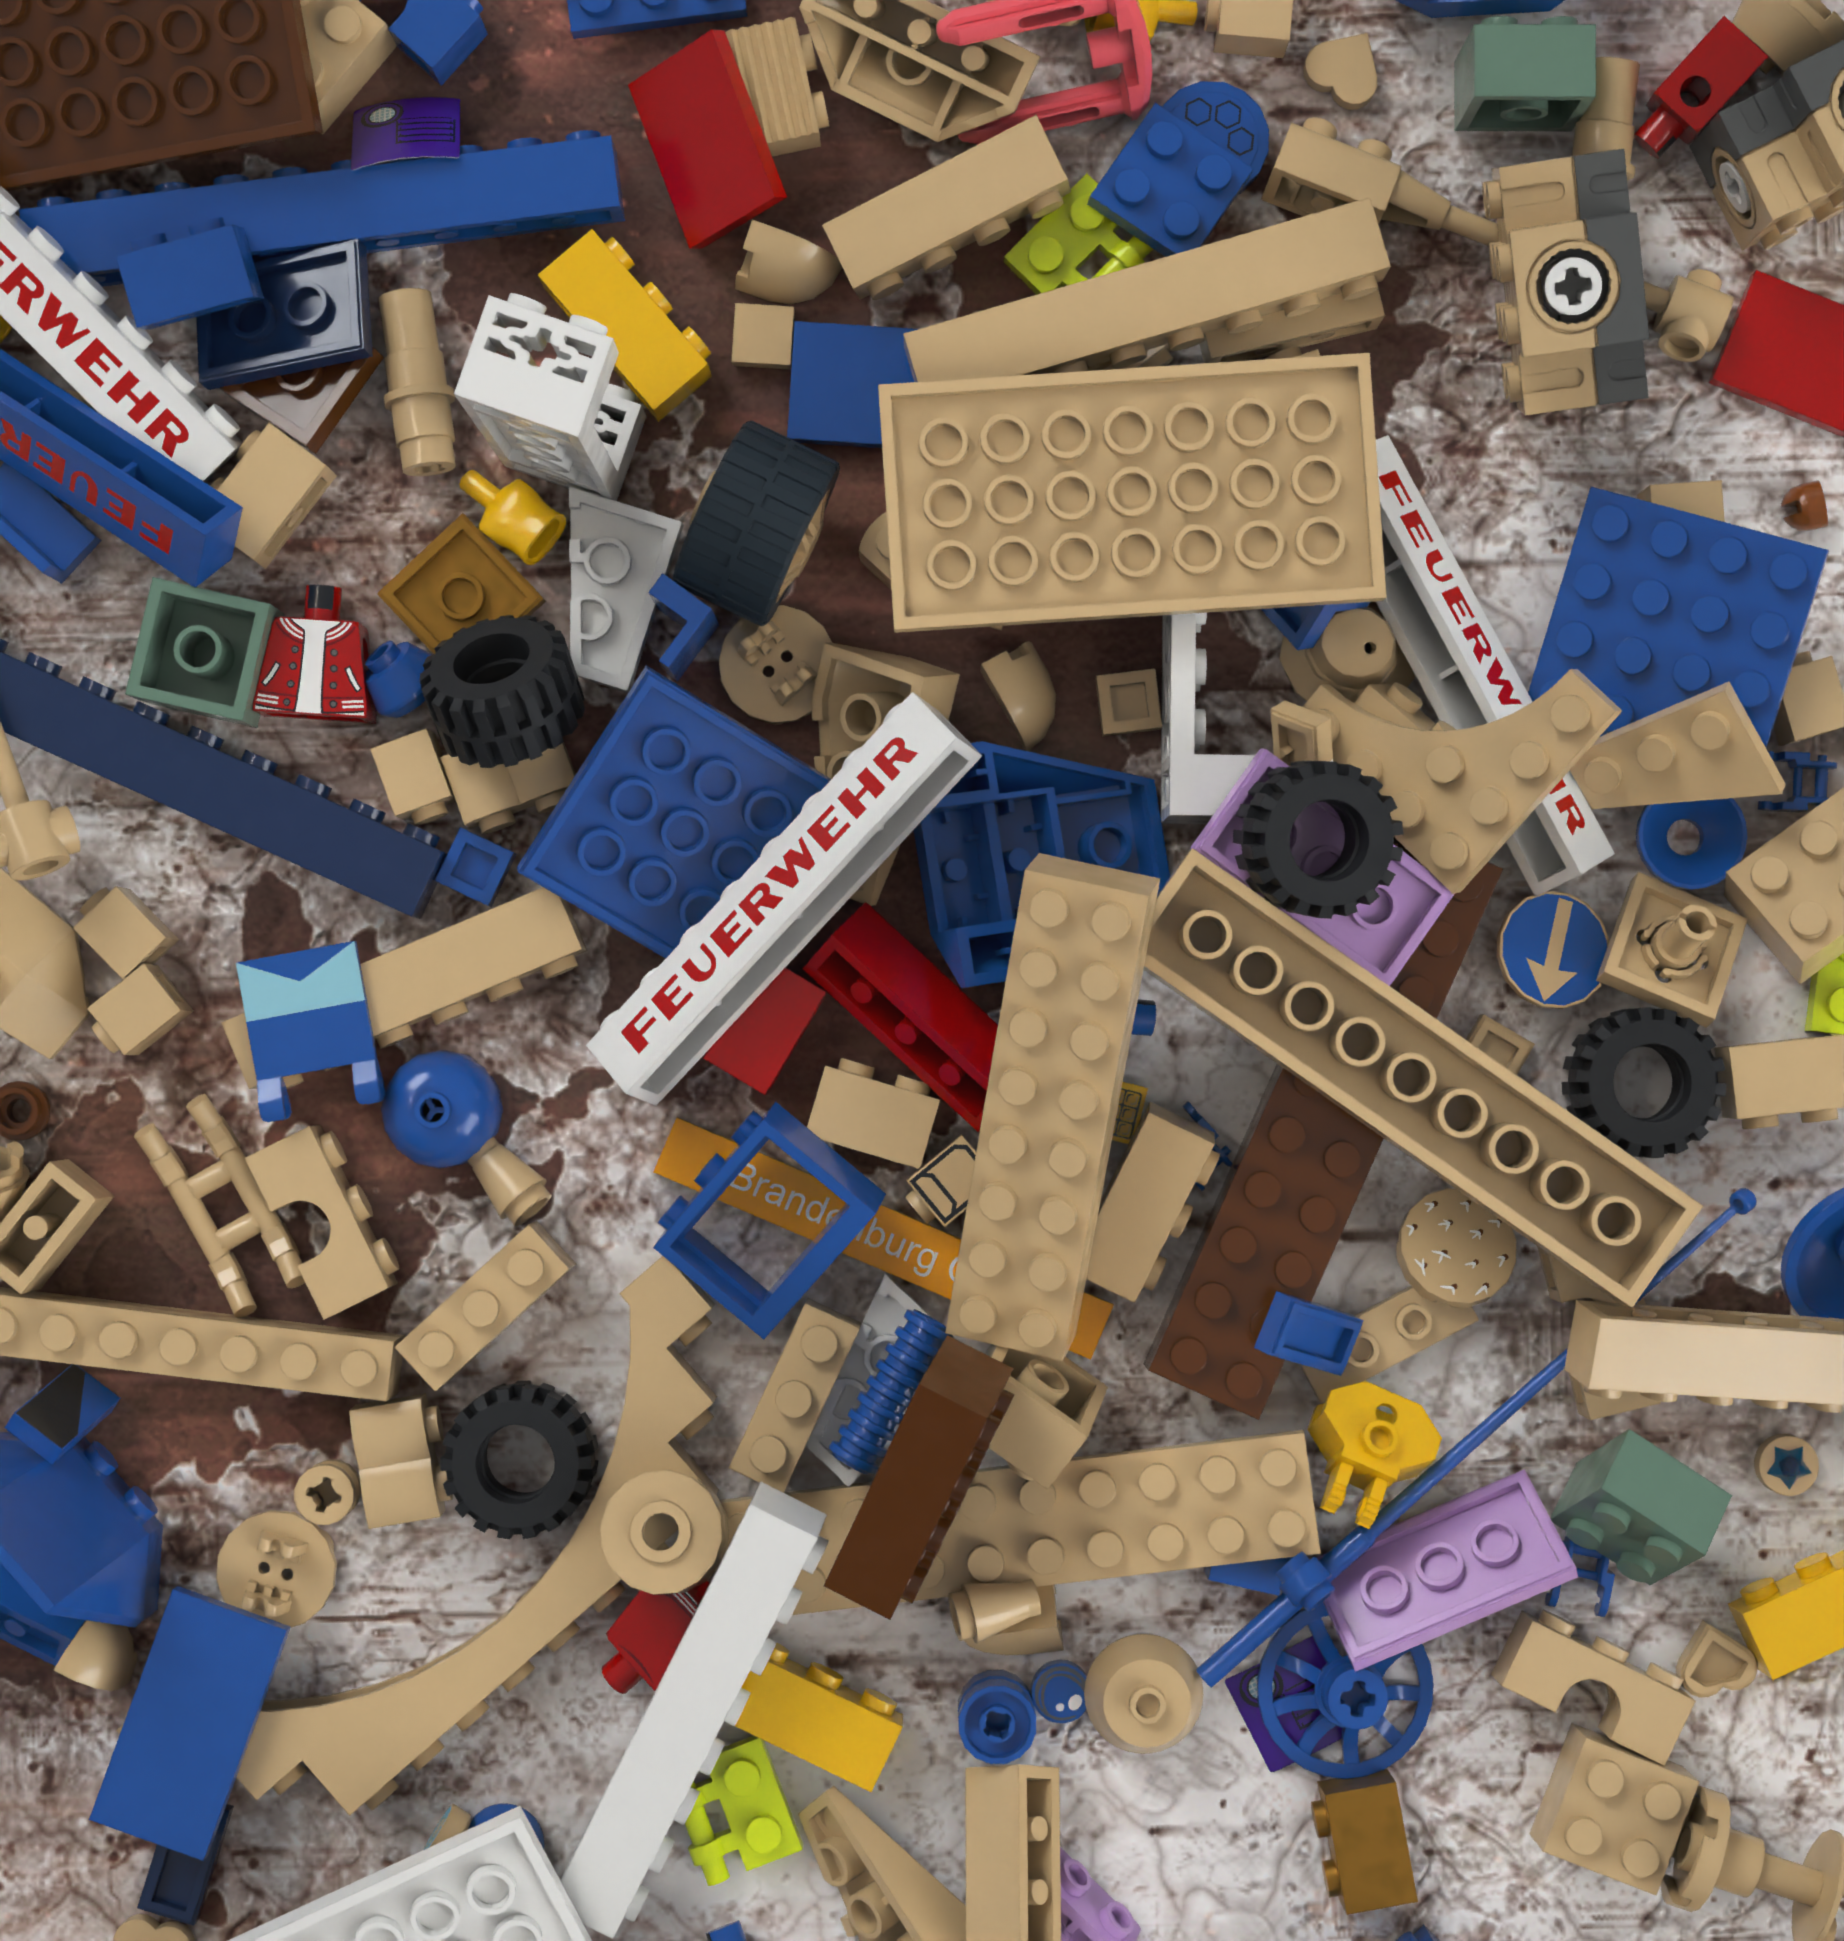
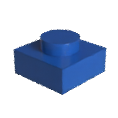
[435,827,517,907]

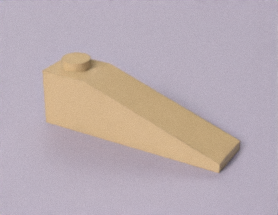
[811,642,960,906]

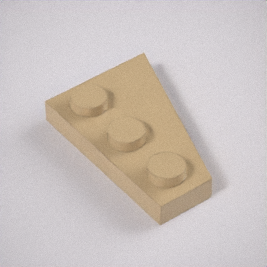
[1570,682,1786,809]

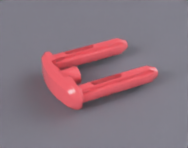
[936,0,1153,145]

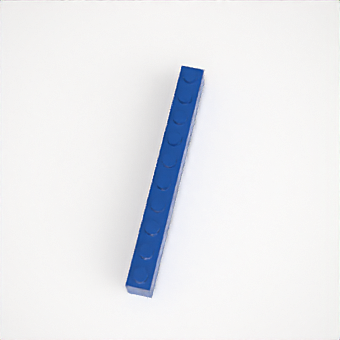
[19,130,625,287]

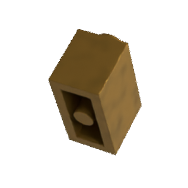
[1311,1769,1418,1915]

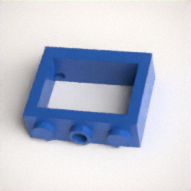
[653,1102,886,1340]

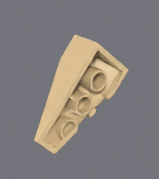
[798,1786,966,1941]

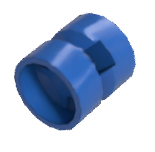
[958,1670,1036,1764]

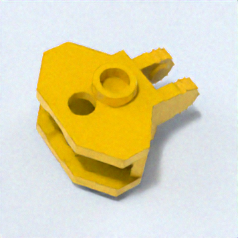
[1307,1381,1442,1529]

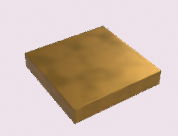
[377,513,546,654]

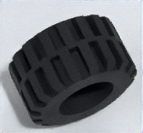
[419,615,585,768]
[1233,760,1404,919]
[1561,1007,1727,1158]
[440,1381,599,1539]

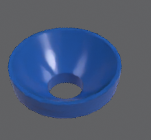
[1636,798,1748,890]

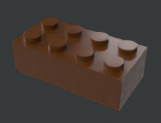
[824,1335,1015,1620]

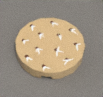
[1396,1188,1516,1308]

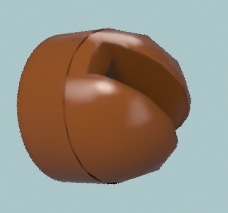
[1781,480,1828,531]

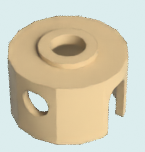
[600,1470,729,1595]

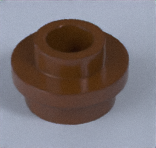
[0,1081,50,1141]

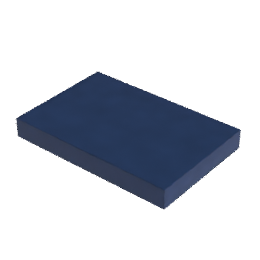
[196,239,373,390]

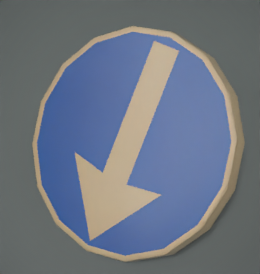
[1496,891,1609,1009]

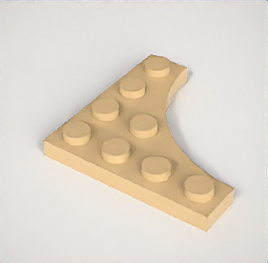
[1302,669,1622,894]

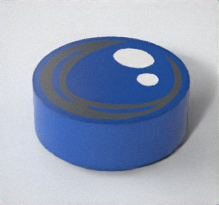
[1031,1659,1087,1723]

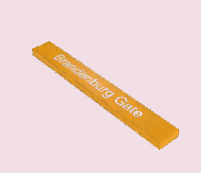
[653,1117,1114,1360]

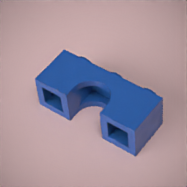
[359,0,488,86]

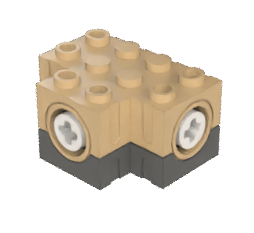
[1689,40,1844,251]
[1482,149,1649,416]

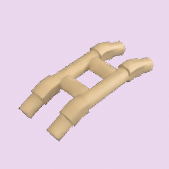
[134,1094,305,1318]

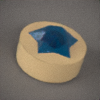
[1754,1434,1819,1496]

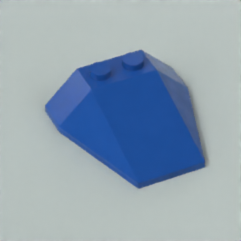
[914,741,1170,988]
[0,1432,163,1628]

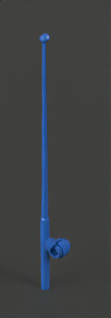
[1196,1188,1757,1688]

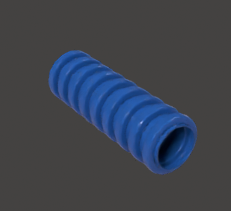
[829,1309,953,1475]

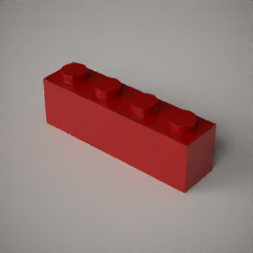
[803,902,998,1132]

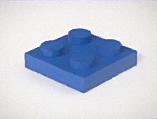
[1087,102,1254,257]

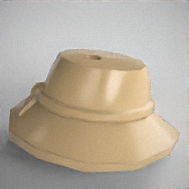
[1279,602,1416,703]

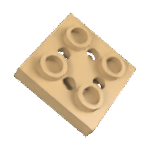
[1596,872,1748,1028]

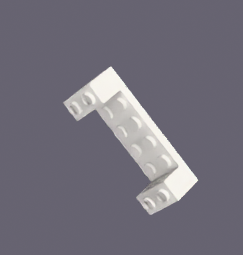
[454,293,646,501]
[1161,613,1255,824]

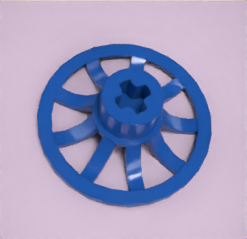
[1257,1602,1434,1779]

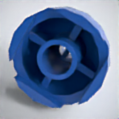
[381,1050,503,1169]

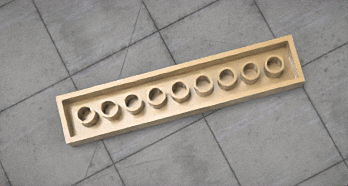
[1143,848,1703,1308]

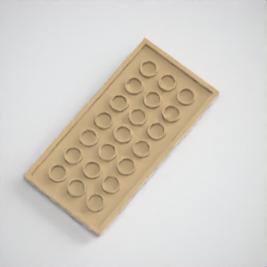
[878,353,1387,633]

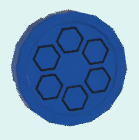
[1162,81,1269,195]

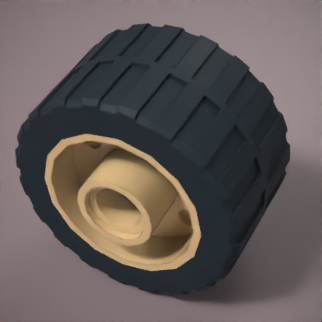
[673,420,840,626]

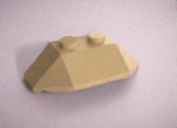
[799,0,1041,142]
[0,867,91,1059]

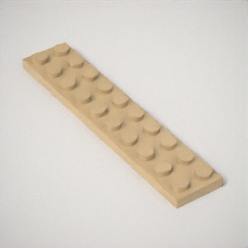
[720,1430,1321,1615]

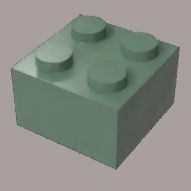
[1454,16,1596,132]
[125,577,284,728]
[1550,1429,1732,1585]

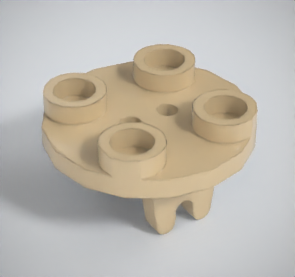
[719,605,832,725]
[216,1510,337,1628]

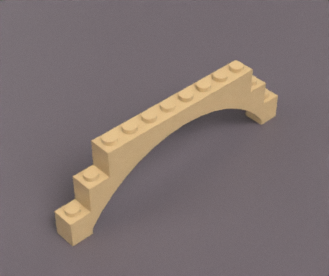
[116,1256,719,1816]

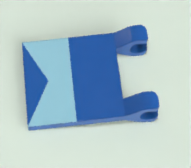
[236,941,386,1122]

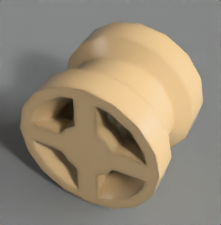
[294,1459,361,1525]

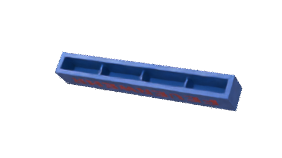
[0,349,243,588]

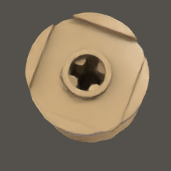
[1661,1786,1844,1941]

